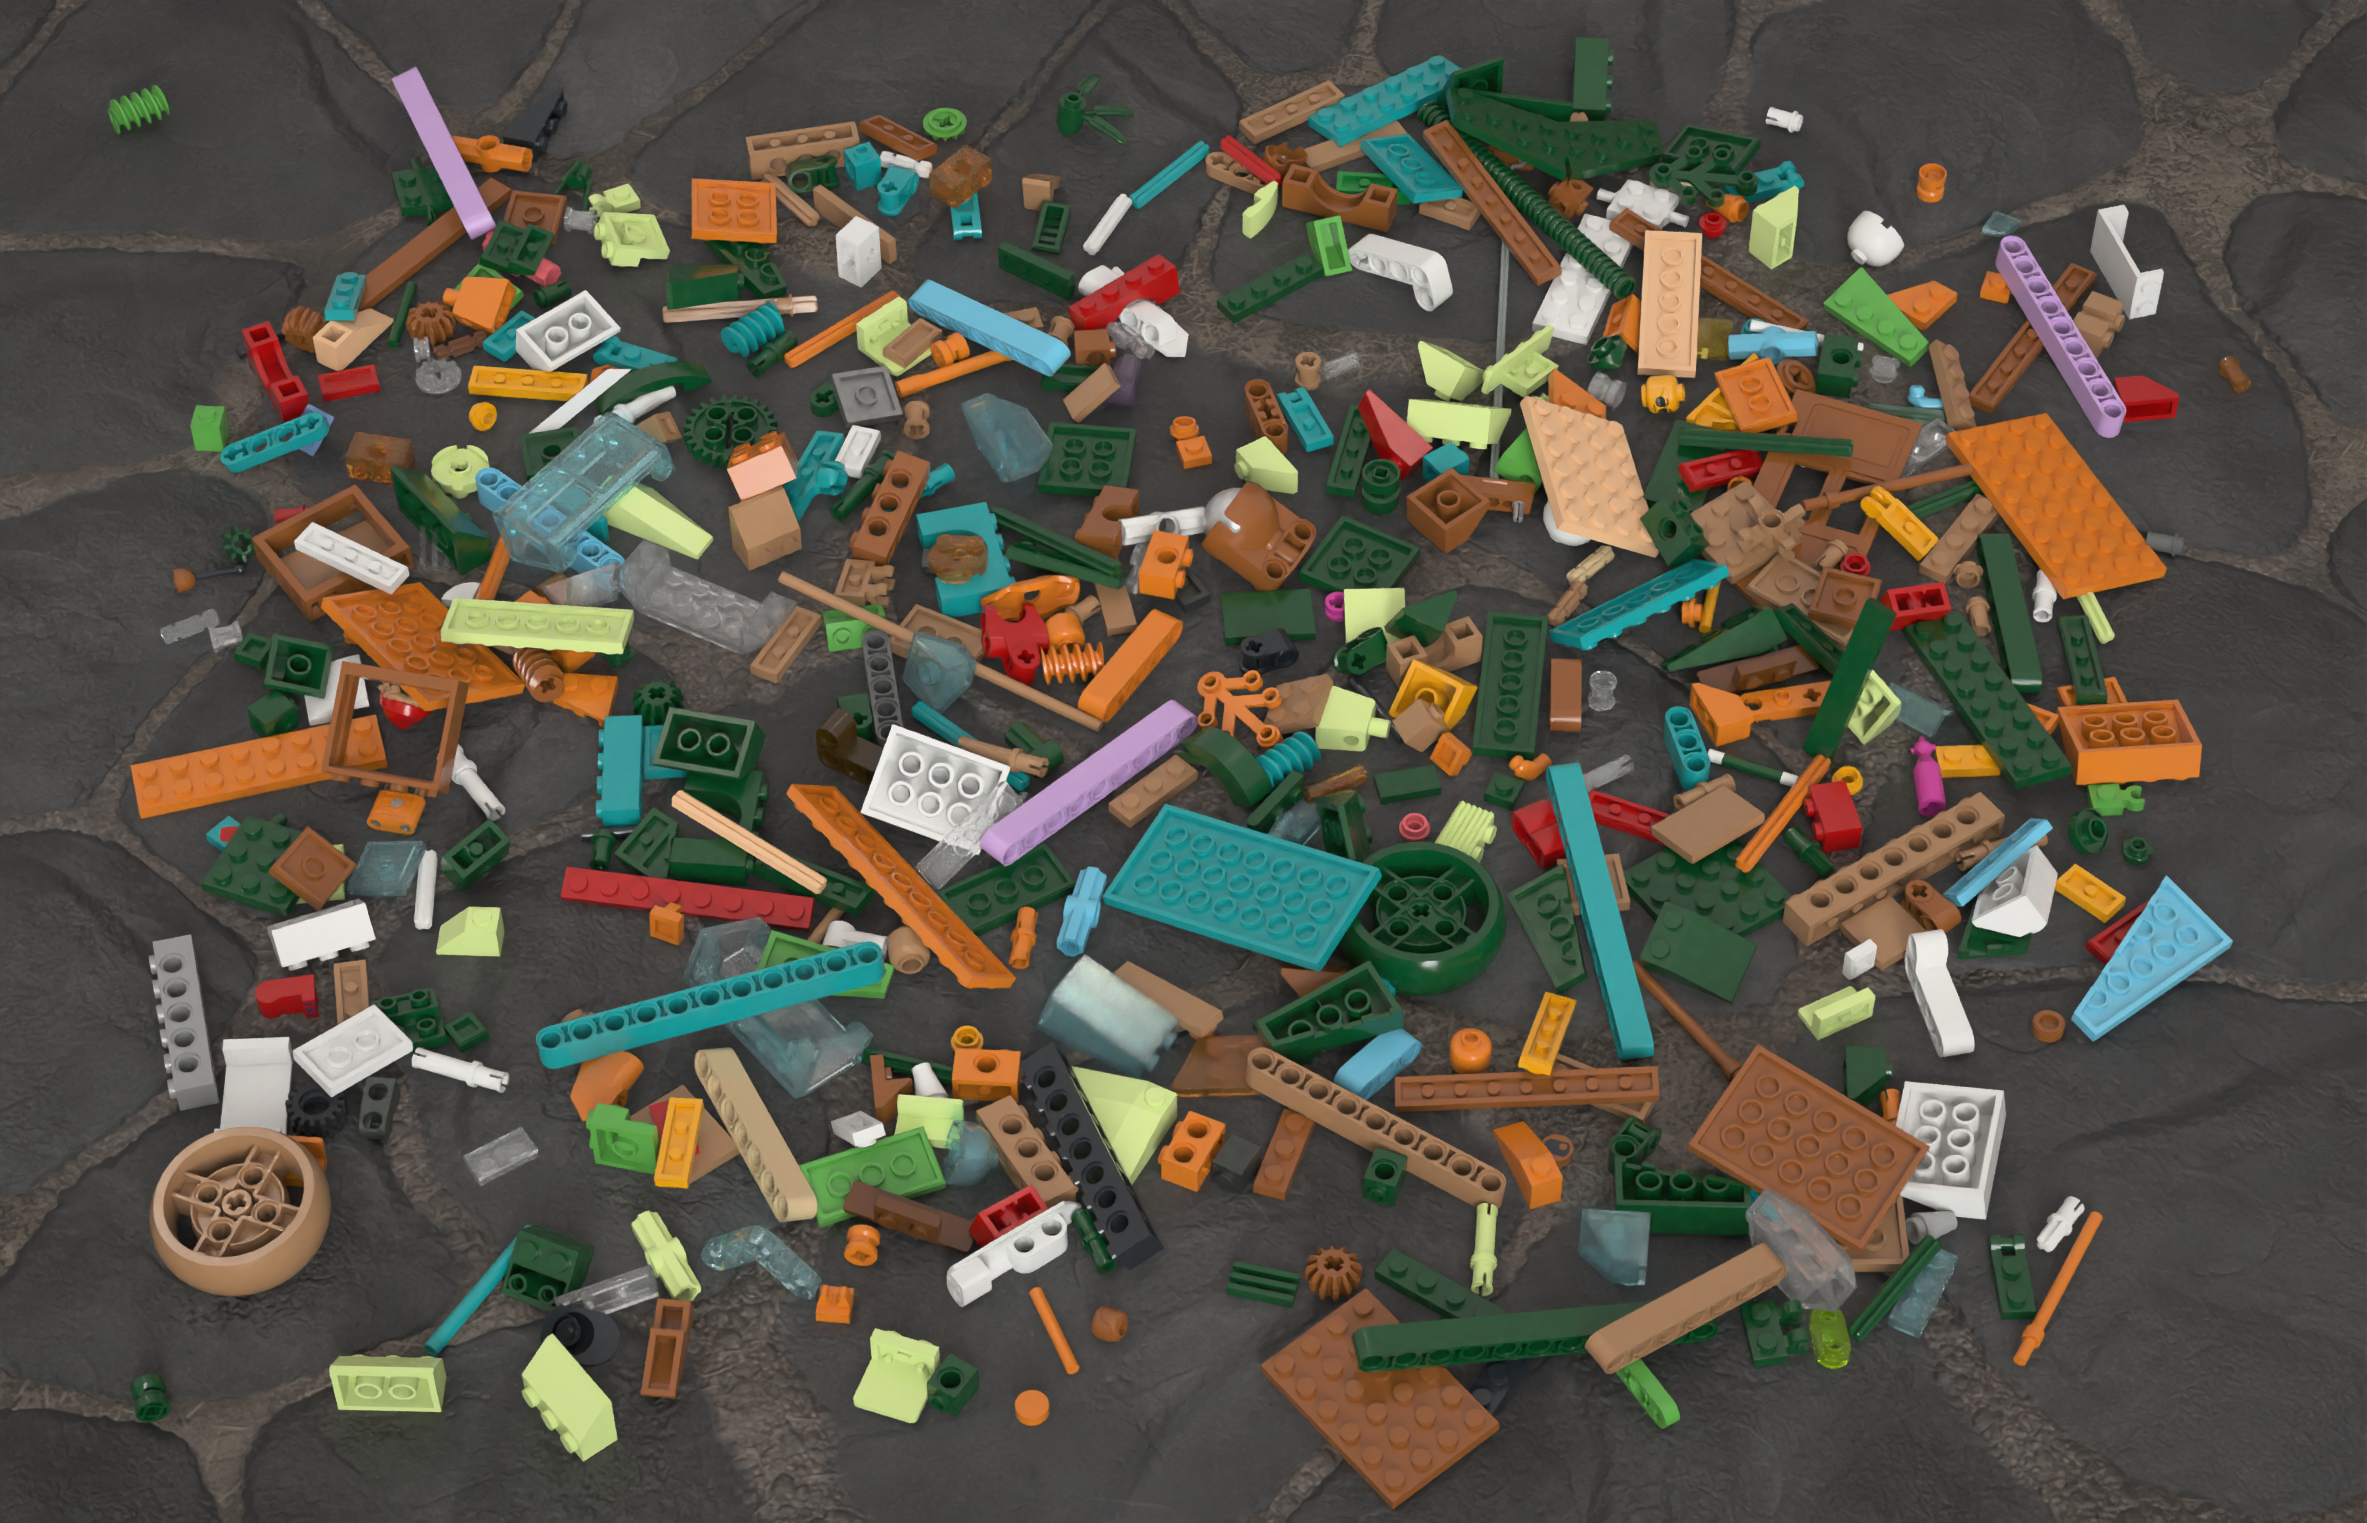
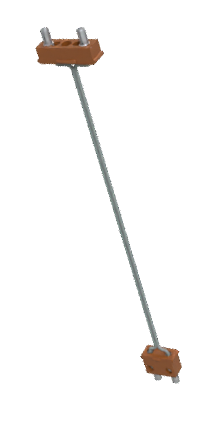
[1461,144,1536,523]

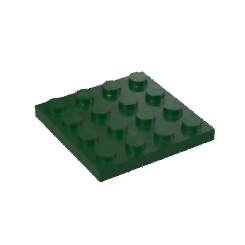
[1623,838,1792,938]

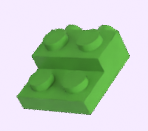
[586,1103,660,1175]

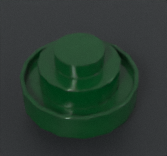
[1587,335,1627,371]
[2068,808,2109,855]

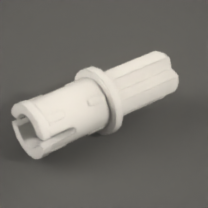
[2037,1196,2085,1252]

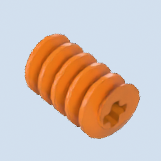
[1041,642,1104,685]

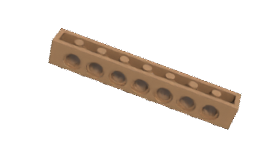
[1783,792,2005,946]

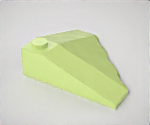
[1072,1066,1177,1195]

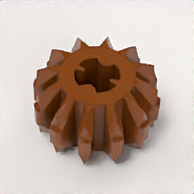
[406,300,456,347]
[281,305,328,354]
[1305,1243,1362,1303]

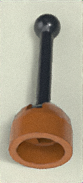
[172,563,246,593]

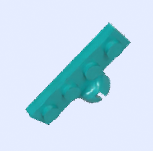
[783,430,848,521]

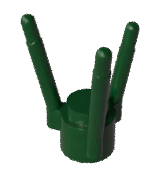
[552,160,594,222]

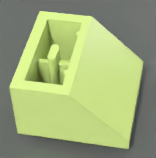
[1749,186,1799,269]

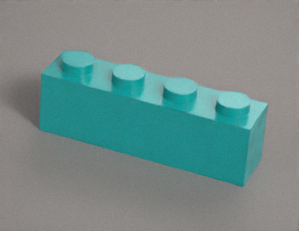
[596,715,644,827]

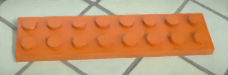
[130,714,388,819]

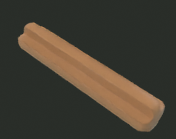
[761,173,820,226]

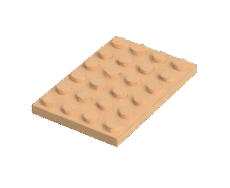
[1520,396,1659,558]

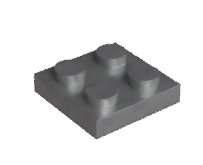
[830,366,903,429]

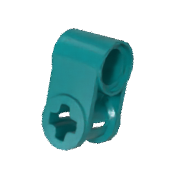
[877,166,919,216]

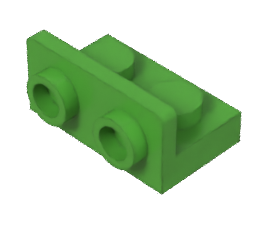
[822,603,888,652]

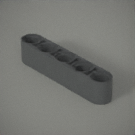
[862,630,903,748]

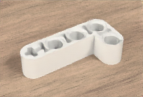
[1348,234,1453,312]
[1904,929,1975,1058]

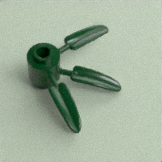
[1056,73,1134,146]

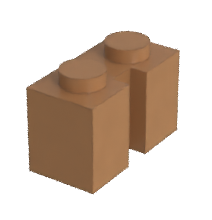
[2073,291,2126,358]

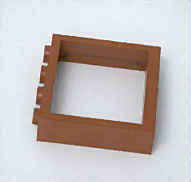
[252,485,414,622]
[321,661,469,798]

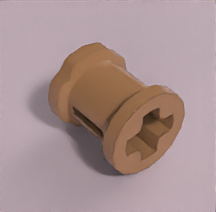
[1047,316,1075,347]
[1295,352,1321,390]
[904,401,930,439]

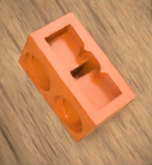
[1158,1111,1226,1192]

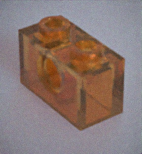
[929,145,992,209]
[345,432,415,483]

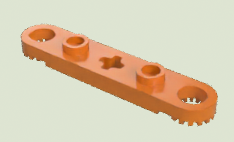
[1740,679,1886,723]

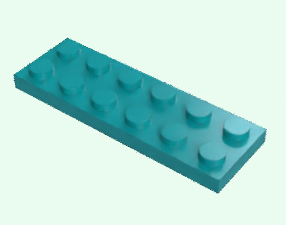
[1308,55,1462,147]
[1549,559,1730,651]

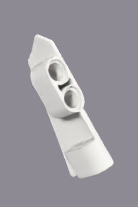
[1078,265,1189,357]
[947,1201,1082,1307]

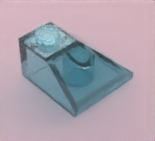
[902,631,977,714]
[1578,1209,1650,1286]

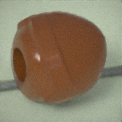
[1090,1305,1128,1342]

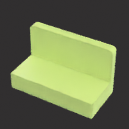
[1798,986,1875,1040]
[895,1094,965,1150]

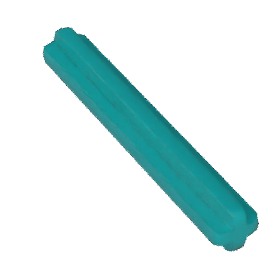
[1129,141,1209,209]

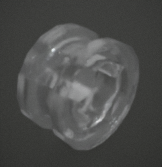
[413,336,431,363]

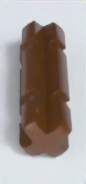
[433,330,488,363]

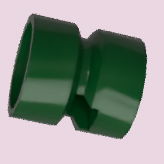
[1361,459,1400,515]

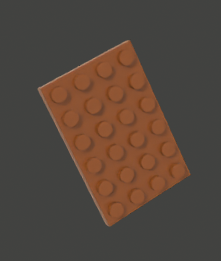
[1687,1044,1930,1254]
[1261,1288,1499,1510]

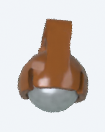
[1201,481,1316,591]

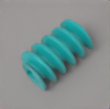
[721,301,785,357]
[1255,731,1321,794]

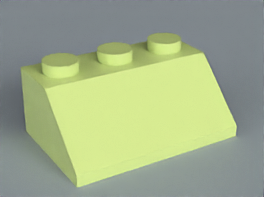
[1407,399,1511,449]
[521,1333,618,1462]
[329,1354,446,1412]

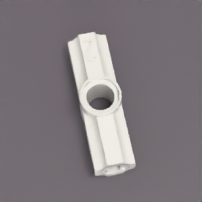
[1118,506,1205,545]

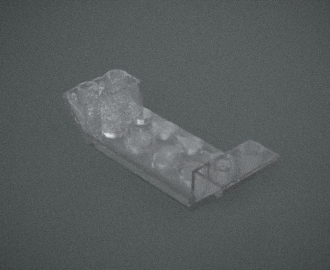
[611,539,797,655]

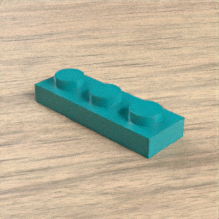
[324,272,367,321]

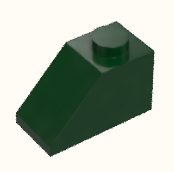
[1842,1046,1892,1107]

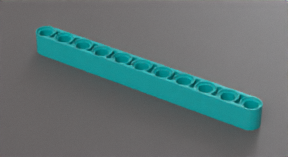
[1546,762,1654,1061]
[536,941,885,1069]

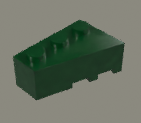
[1572,37,1614,121]

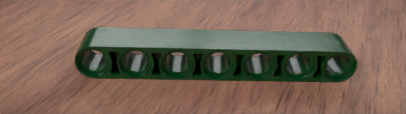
[1976,532,2042,693]

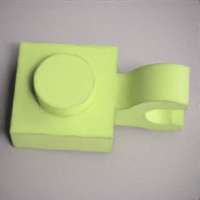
[588,183,641,218]

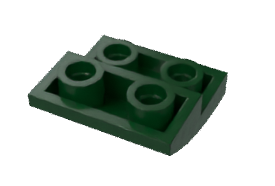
[370,987,448,1055]

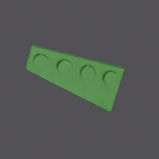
[1823,267,1929,367]
[757,930,895,999]

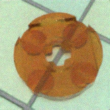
[928,534,989,584]

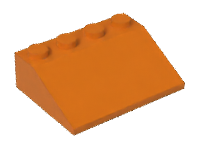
[2057,699,2202,786]

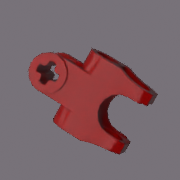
[980,603,1049,686]

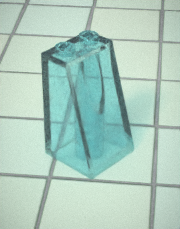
[1035,954,1179,1079]

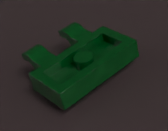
[1740,1299,1810,1368]

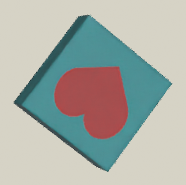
[206,816,240,851]

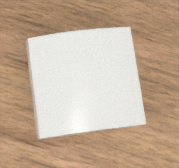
[304,654,369,726]

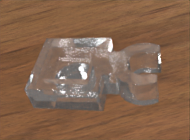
[1106,322,1156,359]

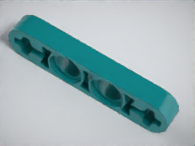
[220,412,330,473]

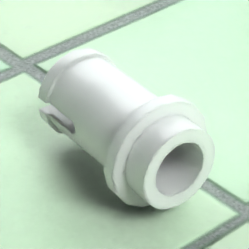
[1766,107,1803,133]

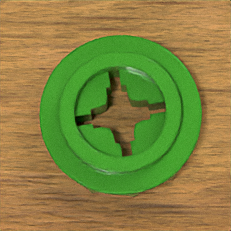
[923,108,967,142]

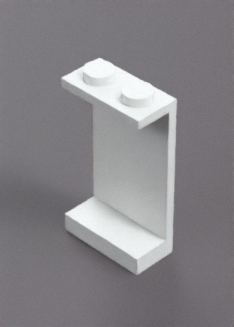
[2090,205,2164,319]
[214,1037,294,1135]

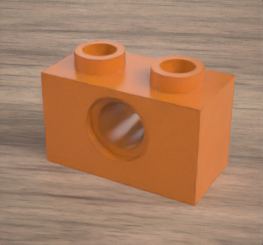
[1139,530,1193,599]
[952,1048,1021,1102]

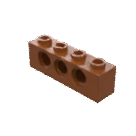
[849,450,931,566]

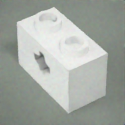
[836,216,882,287]

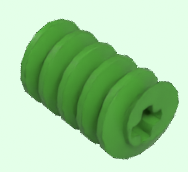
[107,85,170,134]

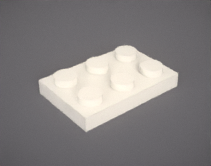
[293,1004,413,1097]

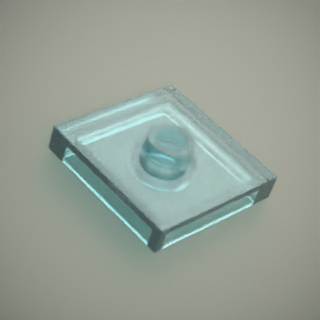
[346,841,427,896]

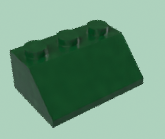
[652,707,766,780]

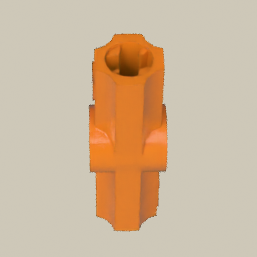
[452,135,533,172]

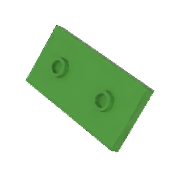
[799,1126,946,1228]

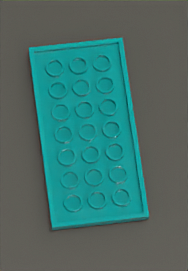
[1102,804,1382,972]

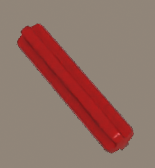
[1220,135,1283,186]

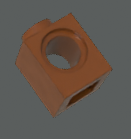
[1074,329,1116,366]

